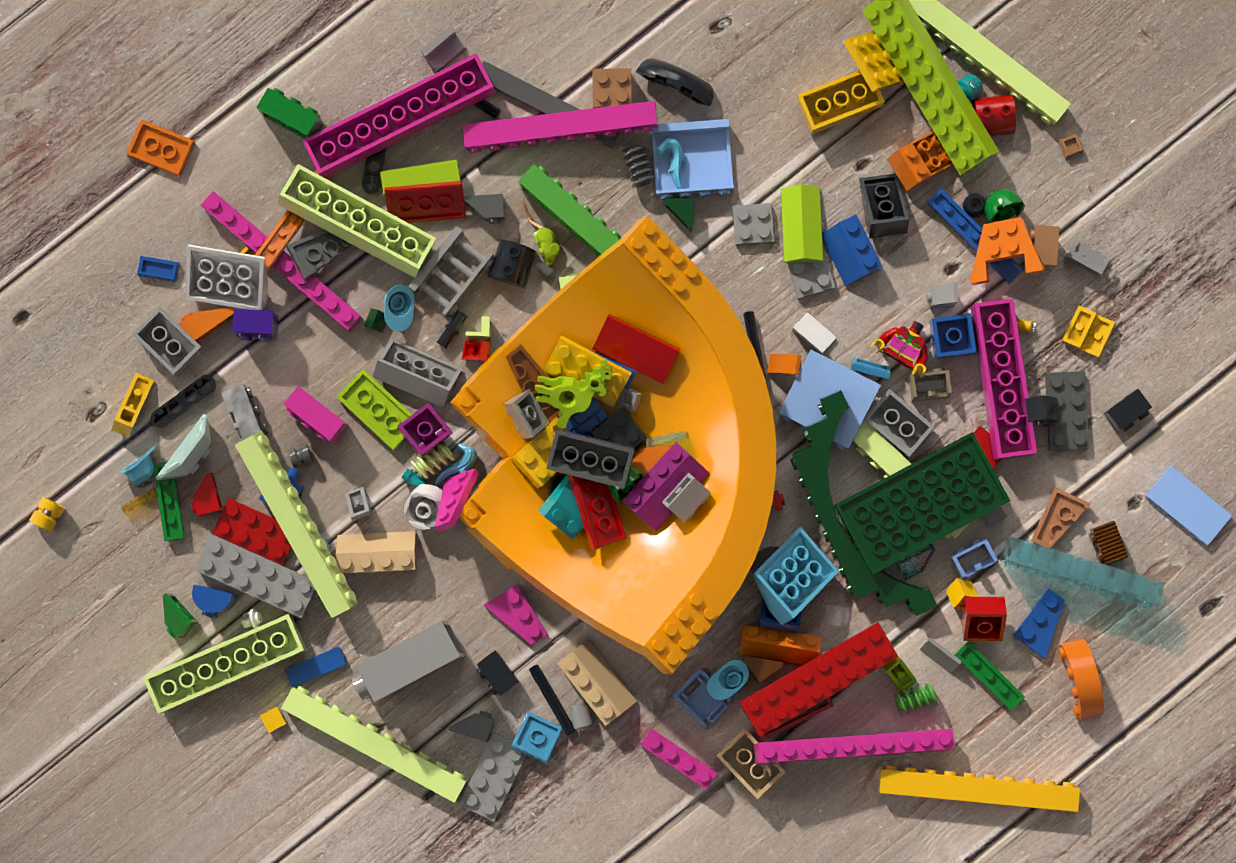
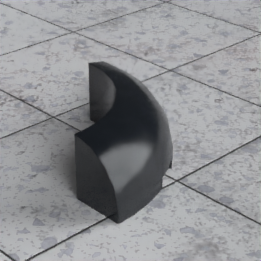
[636,58,714,106]

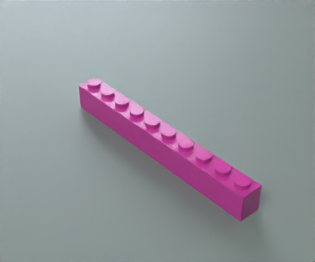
[462,101,659,153]
[200,191,363,333]
[754,729,955,765]

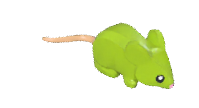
[521,198,561,266]

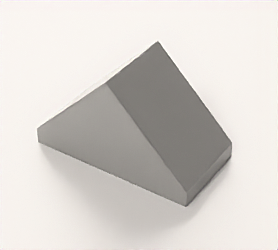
[345,487,373,522]

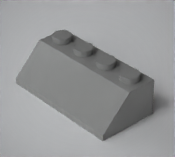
[373,338,462,408]

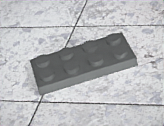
[1045,371,1089,451]

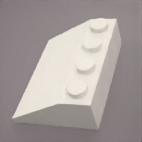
[185,245,268,310]

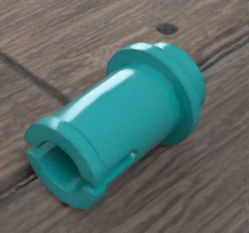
[401,468,427,488]

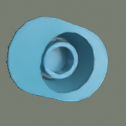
[384,285,415,332]
[118,445,156,485]
[707,660,749,700]

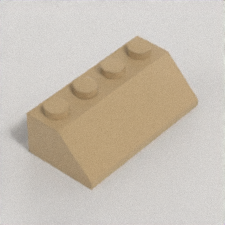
[336,531,417,574]
[557,639,637,726]

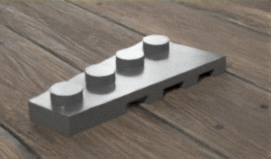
[287,230,352,281]

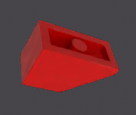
[191,472,223,517]

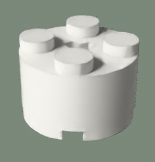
[404,484,442,530]

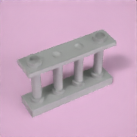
[409,226,494,317]

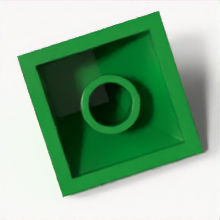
[163,593,199,638]

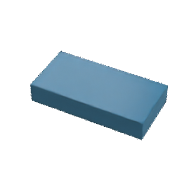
[851,357,891,379]

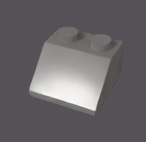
[504,389,549,439]

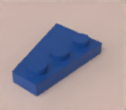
[1013,588,1065,659]

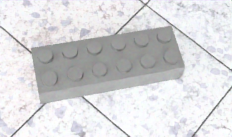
[194,534,317,619]

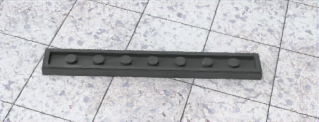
[482,61,620,148]

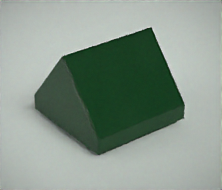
[364,308,386,333]

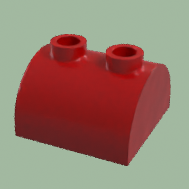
[972,95,1016,136]

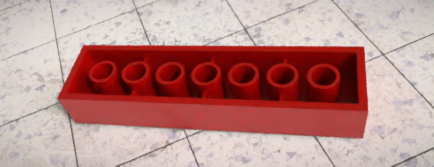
[739,622,899,737]

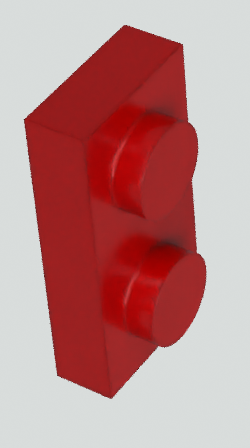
[461,341,490,361]

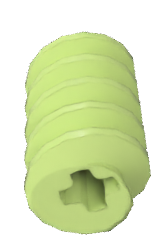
[410,441,455,479]

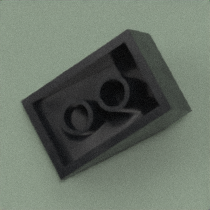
[859,173,909,238]

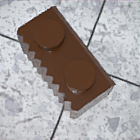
[1088,521,1129,566]

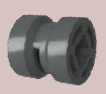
[288,444,313,469]

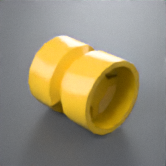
[29,496,65,532]

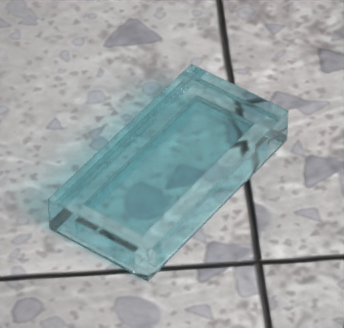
[646,431,689,447]

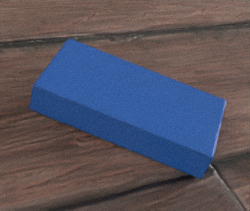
[137,256,180,282]

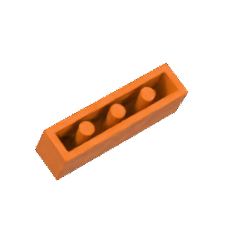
[739,624,822,665]

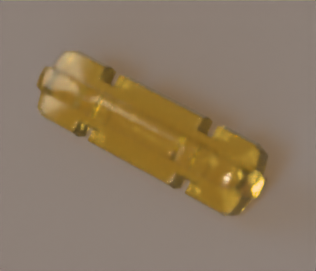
[121,488,158,515]

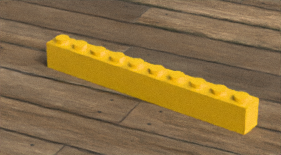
[878,765,1080,812]

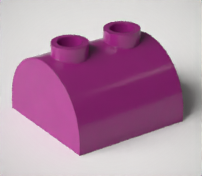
[397,403,453,458]

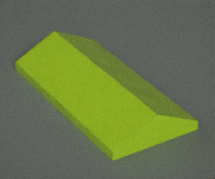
[781,184,823,263]

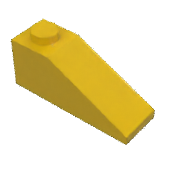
[111,373,154,437]

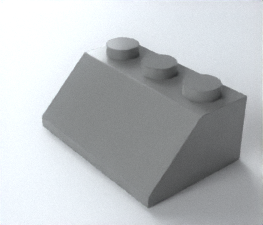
[132,306,201,377]
[864,389,934,457]

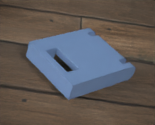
[673,668,734,729]

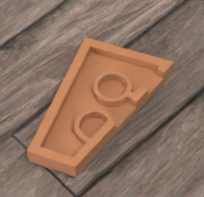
[1031,487,1091,549]

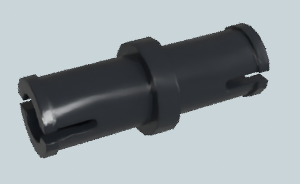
[436,310,468,349]

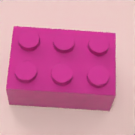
[283,386,349,444]

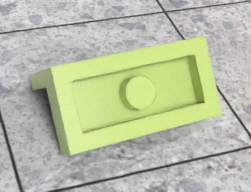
[466,316,492,341]

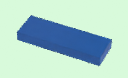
[285,646,347,687]

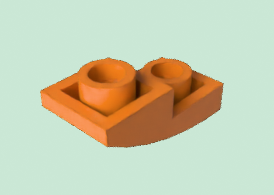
[767,354,802,375]

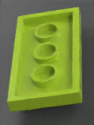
[337,369,412,450]

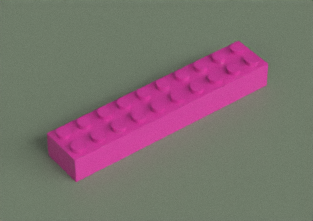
[302,53,496,178]

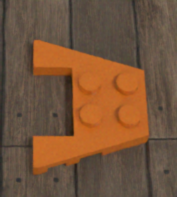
[970,217,1045,285]

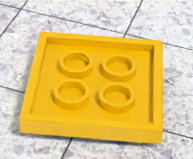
[843,31,904,92]

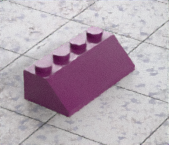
[622,442,709,531]

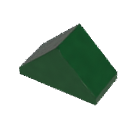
[663,199,694,232]

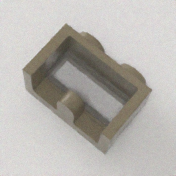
[909,368,952,402]

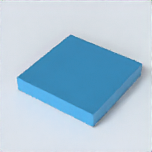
[511,712,563,764]

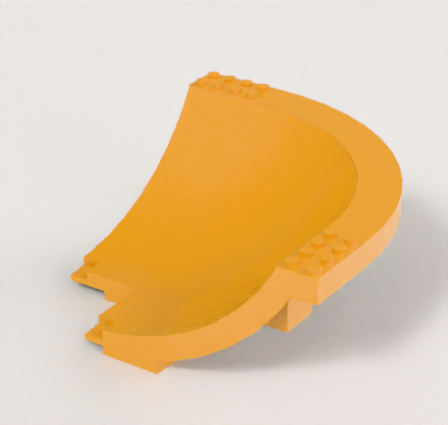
[450,216,776,674]

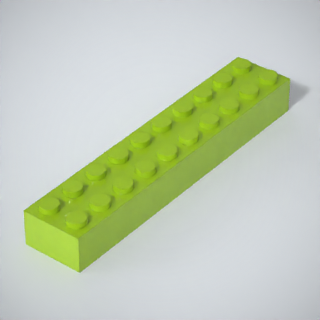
[862,0,999,175]

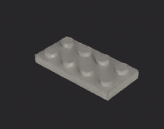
[459,733,526,822]

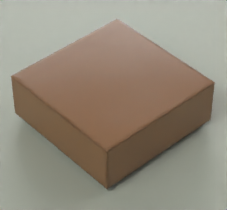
[1058,133,1084,158]

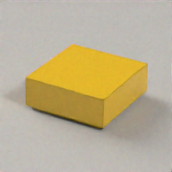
[260,706,287,733]

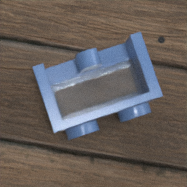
[951,539,998,580]

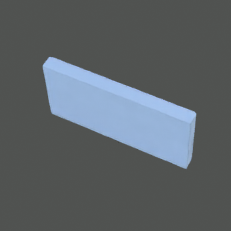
[1145,466,1232,546]

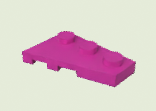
[484,585,548,645]

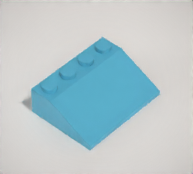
[752,527,839,625]

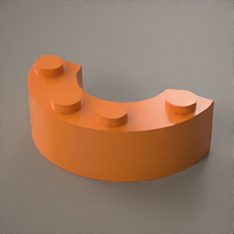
[1058,638,1104,721]

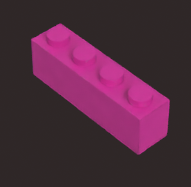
[641,728,717,790]

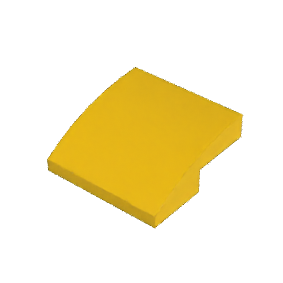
[1062,306,1116,359]

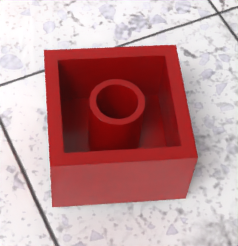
[961,596,1007,641]

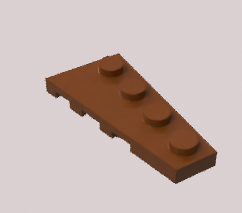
[505,344,560,423]

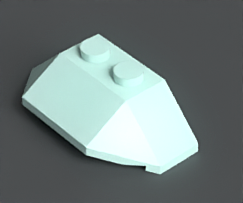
[156,414,212,480]

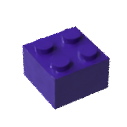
[232,309,279,342]

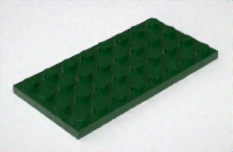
[834,432,1011,575]

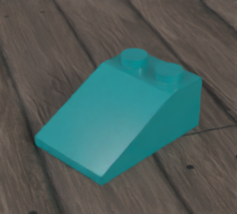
[538,474,584,539]

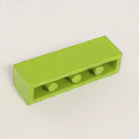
[380,160,461,196]

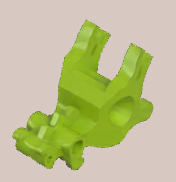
[535,359,613,429]

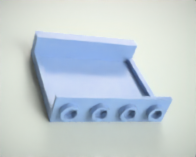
[651,119,734,200]
[778,350,881,450]

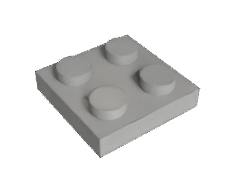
[732,203,774,245]
[787,250,835,299]

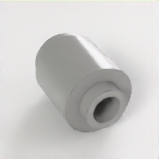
[569,701,593,732]

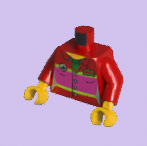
[870,321,928,378]

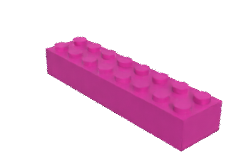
[970,298,1037,461]

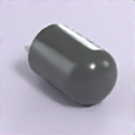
[536,261,555,279]

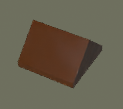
[742,656,783,683]

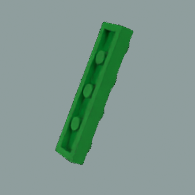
[153,462,185,541]
[954,641,1025,711]

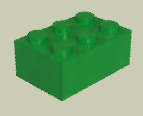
[256,88,323,139]

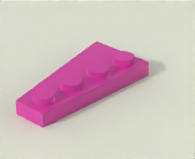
[435,469,479,532]

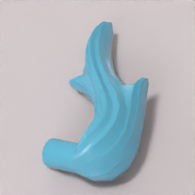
[656,138,686,189]
[435,443,477,486]

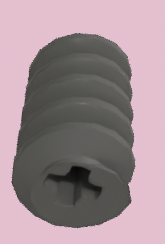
[622,145,655,188]

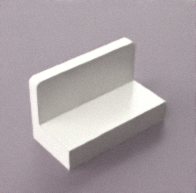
[792,313,836,355]

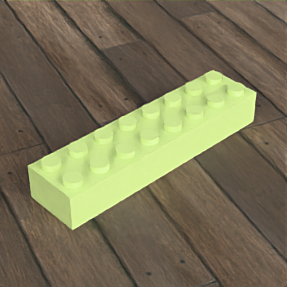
[277,164,436,278]
[143,614,307,714]

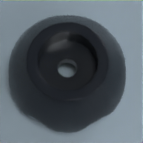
[962,193,986,217]

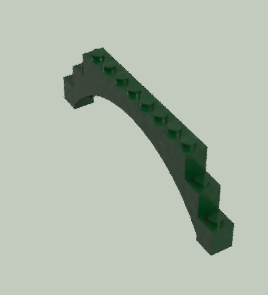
[790,389,938,616]

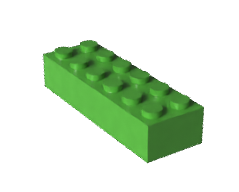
[518,164,621,257]

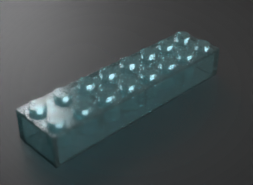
[1000,537,1165,609]

